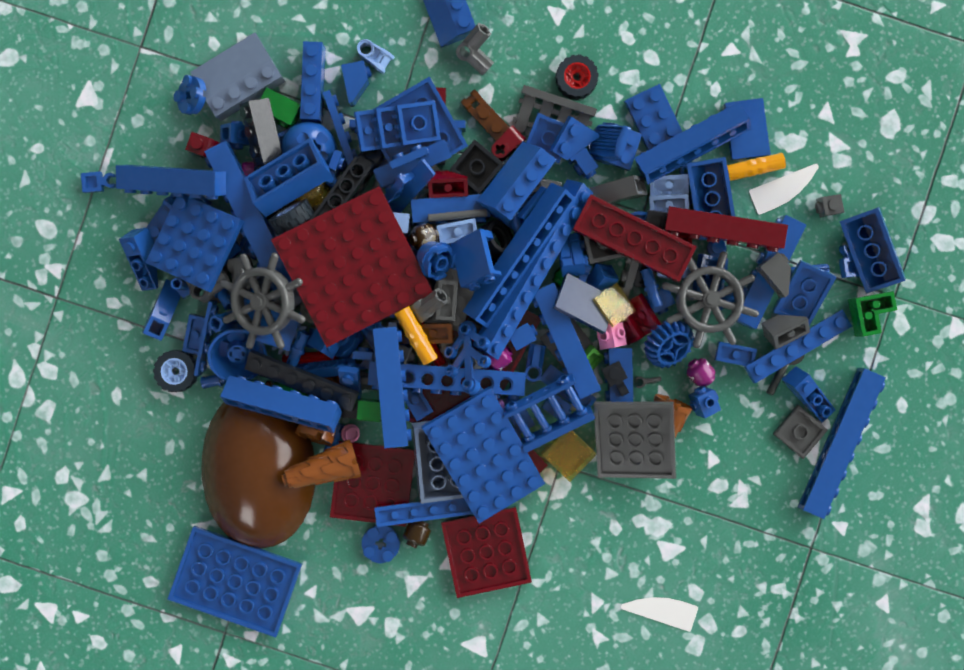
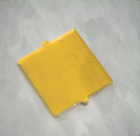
[593,283,636,327]

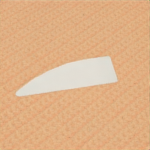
[749,164,819,215]
[621,597,698,632]

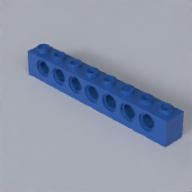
[368,361,526,400]

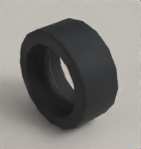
[480,220,513,259]

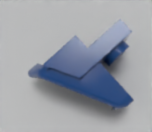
[588,122,642,171]

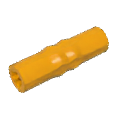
[727,153,786,181]
[394,306,438,365]

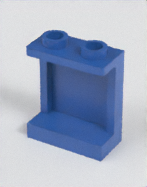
[451,229,502,291]

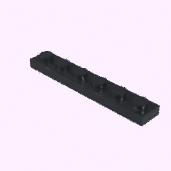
[245,350,360,412]

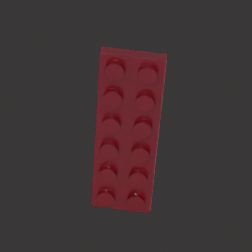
[573,194,697,282]

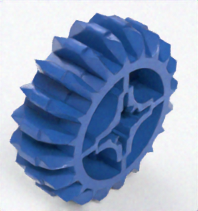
[644,320,695,369]

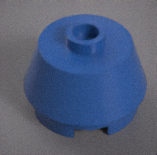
[416,241,456,280]

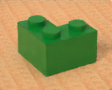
[848,291,897,337]

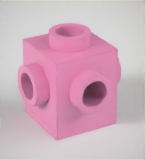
[597,320,627,350]

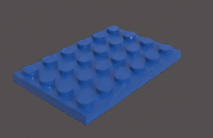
[421,386,545,523]
[168,526,303,638]

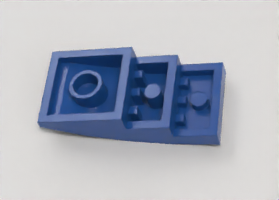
[354,100,441,152]

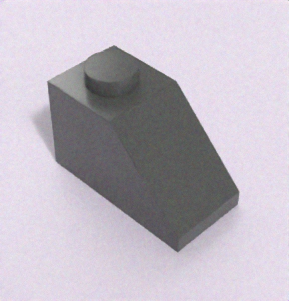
[756,252,791,298]
[761,315,810,349]

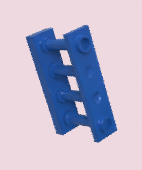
[503,373,595,453]

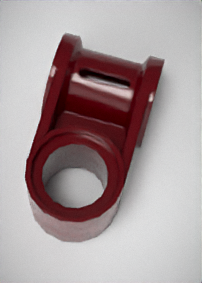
[491,125,526,161]

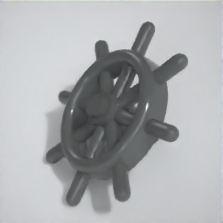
[662,251,759,348]
[220,252,305,349]

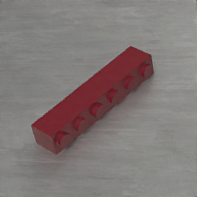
[664,206,788,252]

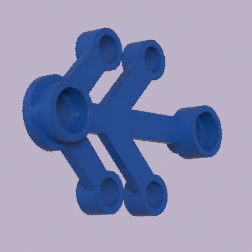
[444,321,491,395]

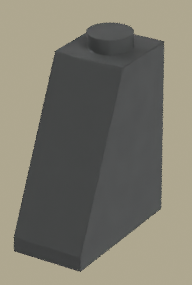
[590,175,648,204]

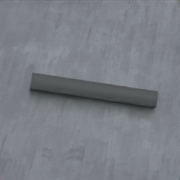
[428,209,487,222]

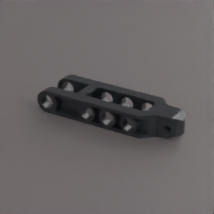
[310,149,385,220]

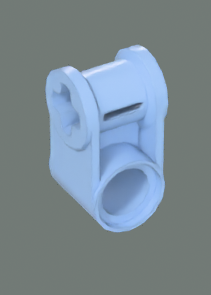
[357,39,395,74]

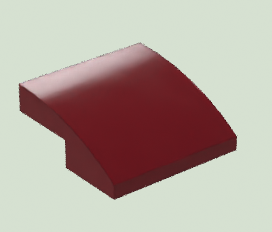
[611,293,662,345]

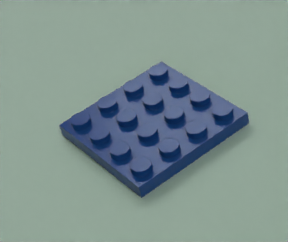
[372,77,468,167]
[145,195,245,293]

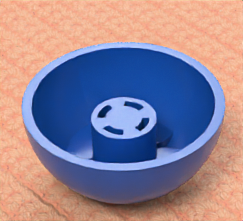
[281,121,338,166]
[207,327,267,381]

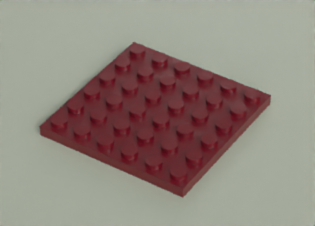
[271,186,433,347]

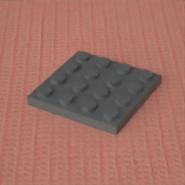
[594,402,676,479]

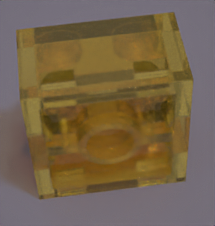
[541,430,597,482]

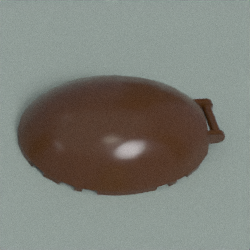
[201,381,315,548]

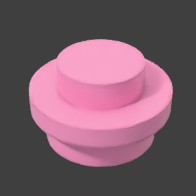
[341,424,360,442]

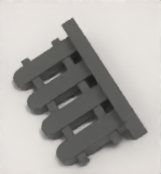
[512,85,597,133]

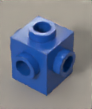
[220,121,249,150]
[688,386,721,418]

